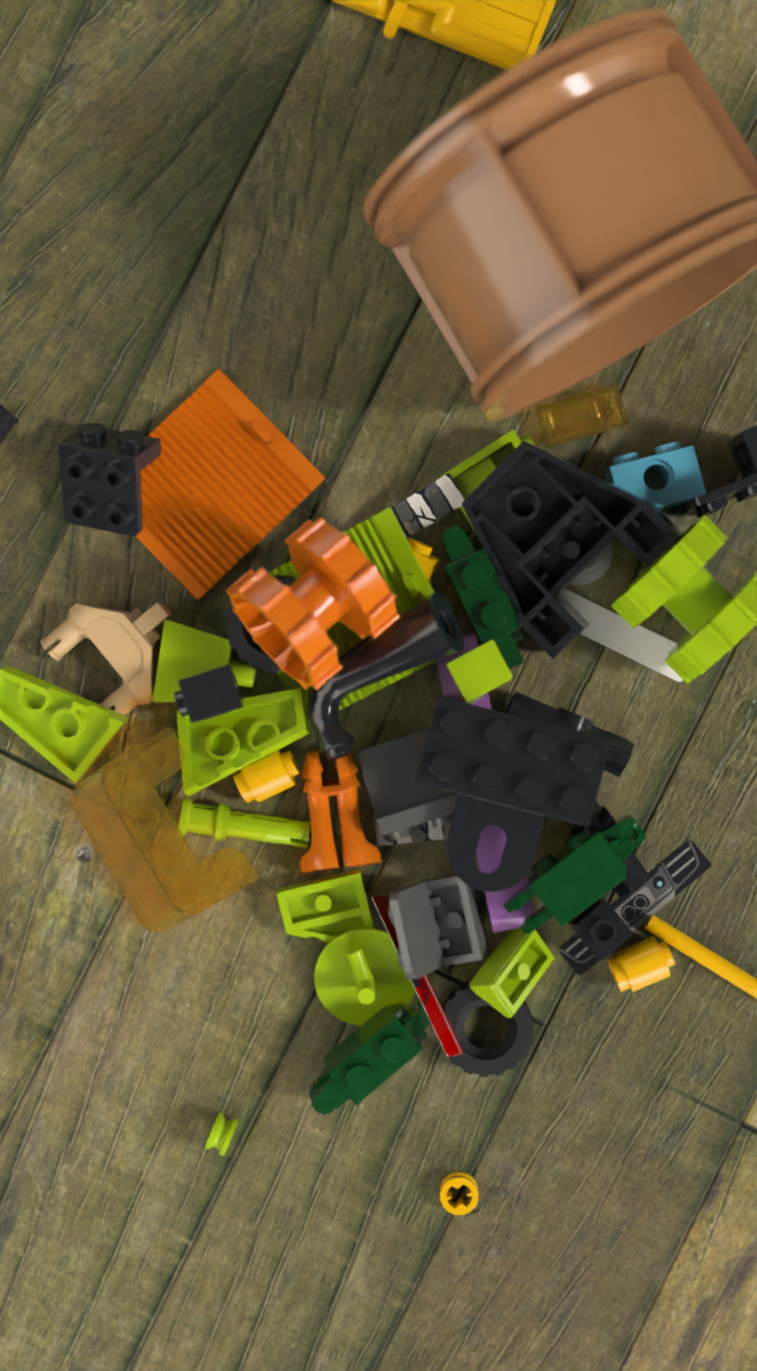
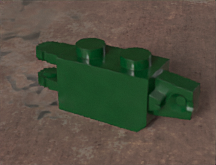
[441,525,524,670]
[503,814,647,935]
[309,1000,431,1116]

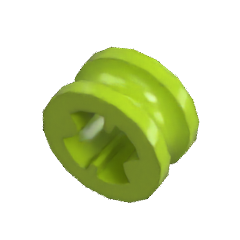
[204,1111,239,1156]

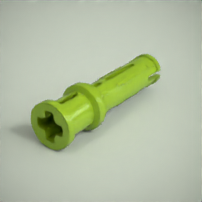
[178,797,311,849]

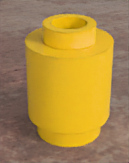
[233,749,300,803]
[607,936,675,992]

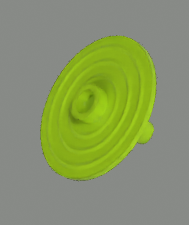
[314,928,416,1026]

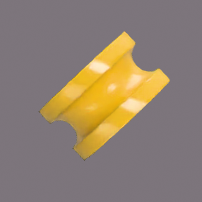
[440,1171,478,1215]

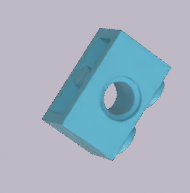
[605,441,706,510]

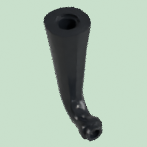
[307,593,464,761]

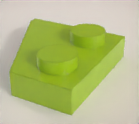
[276,869,374,943]

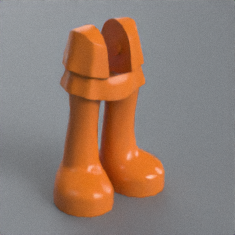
[300,750,382,873]

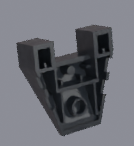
[462,441,683,659]

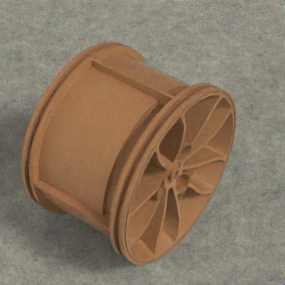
[363,9,757,421]

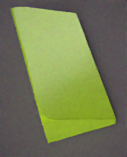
[469,928,555,1018]

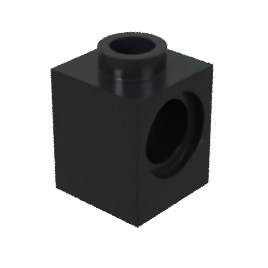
[174,665,245,723]
[568,897,634,962]

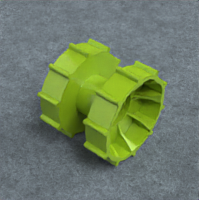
[611,514,757,684]

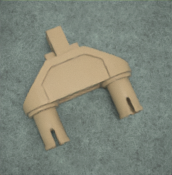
[40,602,173,716]

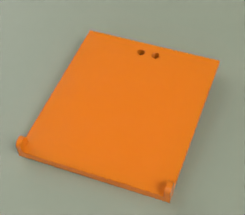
[135,369,326,602]

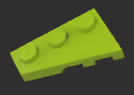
[0,665,129,783]
[176,688,310,796]

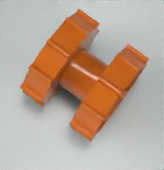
[226,517,400,690]

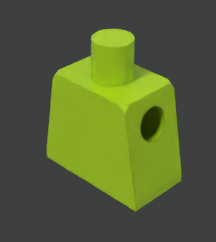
[152,620,256,703]

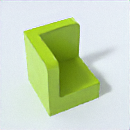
[446,639,513,704]

